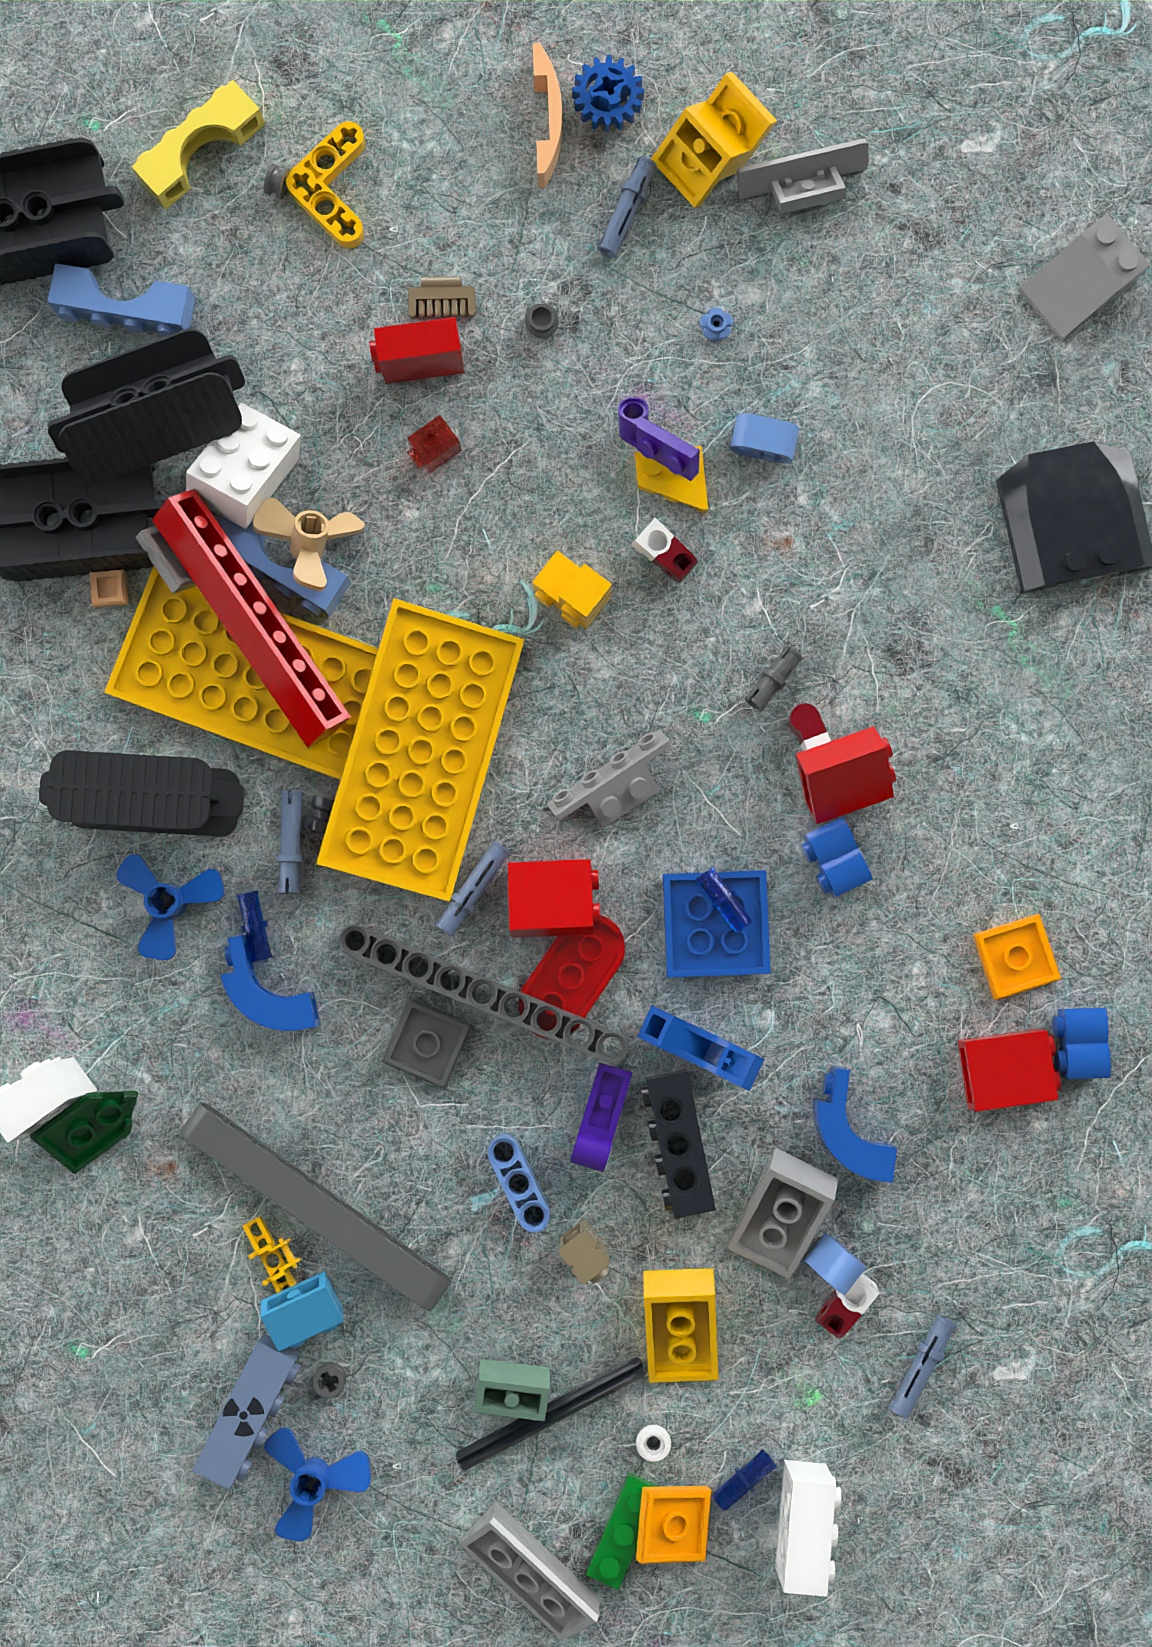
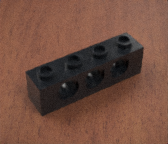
[641,1069,716,1219]

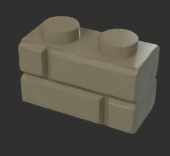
[559,1220,610,1284]

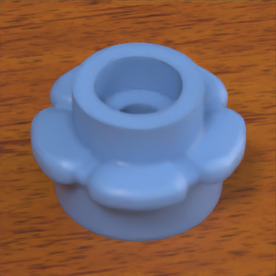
[700,308,733,341]

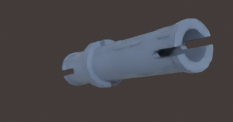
[597,156,657,258]
[276,790,304,894]
[435,840,511,937]
[889,1314,957,1419]

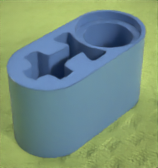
[730,413,799,464]
[804,1232,867,1296]

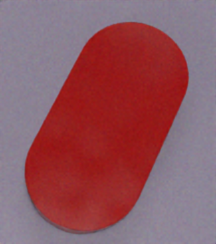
[518,915,625,1039]

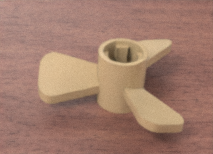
[252,498,365,591]

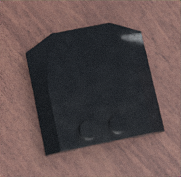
[996,441,1152,594]

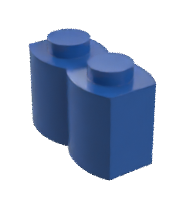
[801,817,873,898]
[1052,1008,1111,1079]

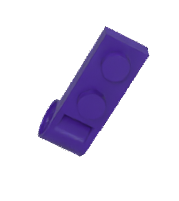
[618,397,700,481]
[570,1062,633,1172]

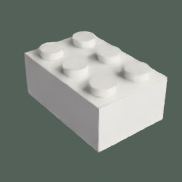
[186,403,301,529]
[0,1057,97,1143]
[775,1460,841,1597]

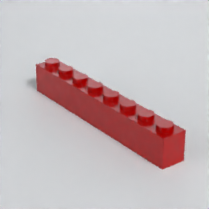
[152,488,351,748]

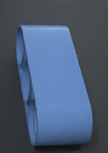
[488,1133,550,1233]

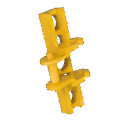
[242,1215,301,1293]

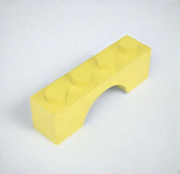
[131,80,265,210]

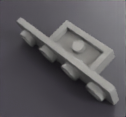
[737,138,869,214]
[547,730,672,828]

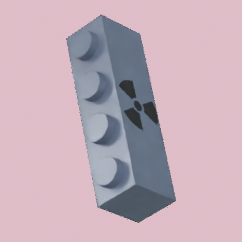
[192,1334,301,1490]

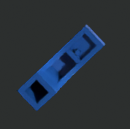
[220,935,321,1031]
[637,1005,765,1091]
[813,1066,897,1183]

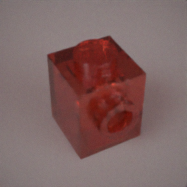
[407,415,462,474]

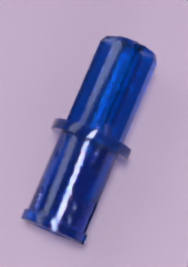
[695,866,752,933]
[712,1449,778,1510]

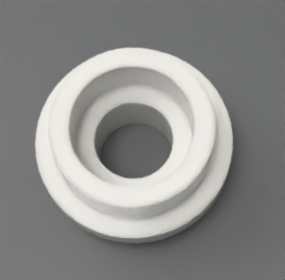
[636,1425,671,1462]

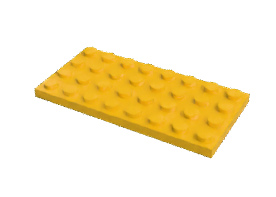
[104,566,378,780]
[316,598,525,902]

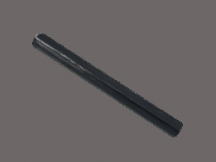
[456,1357,646,1471]

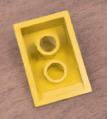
[643,1268,719,1383]

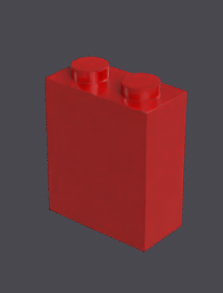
[369,317,465,384]
[796,726,896,824]
[508,859,601,938]
[957,1029,1061,1112]

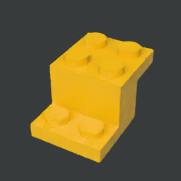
[651,72,777,208]

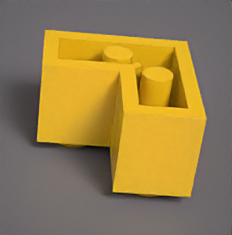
[532,550,612,630]

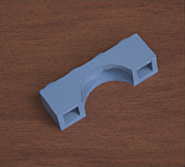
[48,263,196,337]
[219,517,351,617]

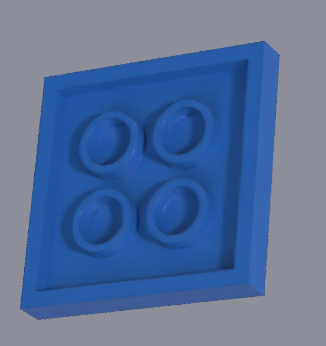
[662,870,771,978]

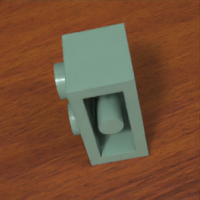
[474,1359,550,1421]

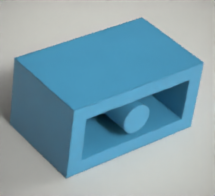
[260,1271,344,1352]

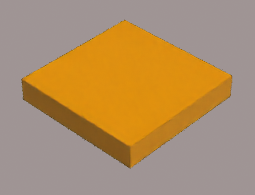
[972,914,1061,1000]
[636,1486,712,1564]

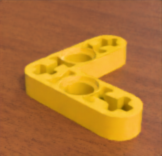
[286,121,366,249]

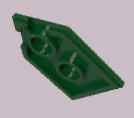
[30,1091,138,1174]

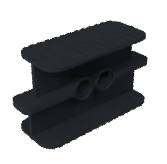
[0,137,124,286]
[48,328,245,485]
[0,457,165,582]
[39,750,245,837]

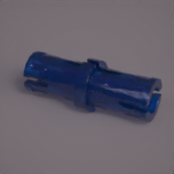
[236,890,273,962]

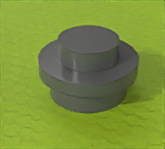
[525,304,559,338]

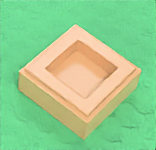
[90,569,129,608]

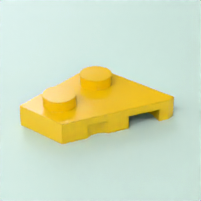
[634,446,708,513]

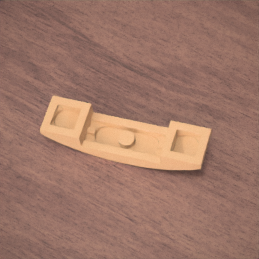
[533,43,562,188]

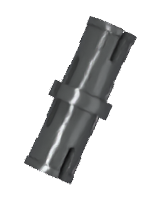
[745,646,803,712]

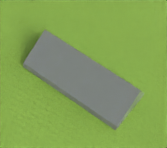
[459,1501,599,1641]

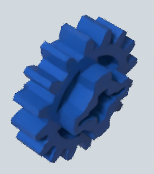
[572,55,644,132]

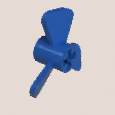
[116,854,225,960]
[264,1427,371,1541]

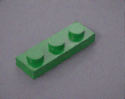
[586,1473,660,1590]

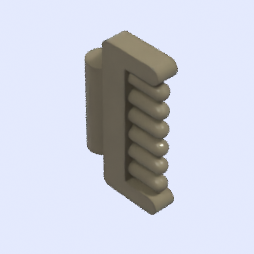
[408,276,476,319]

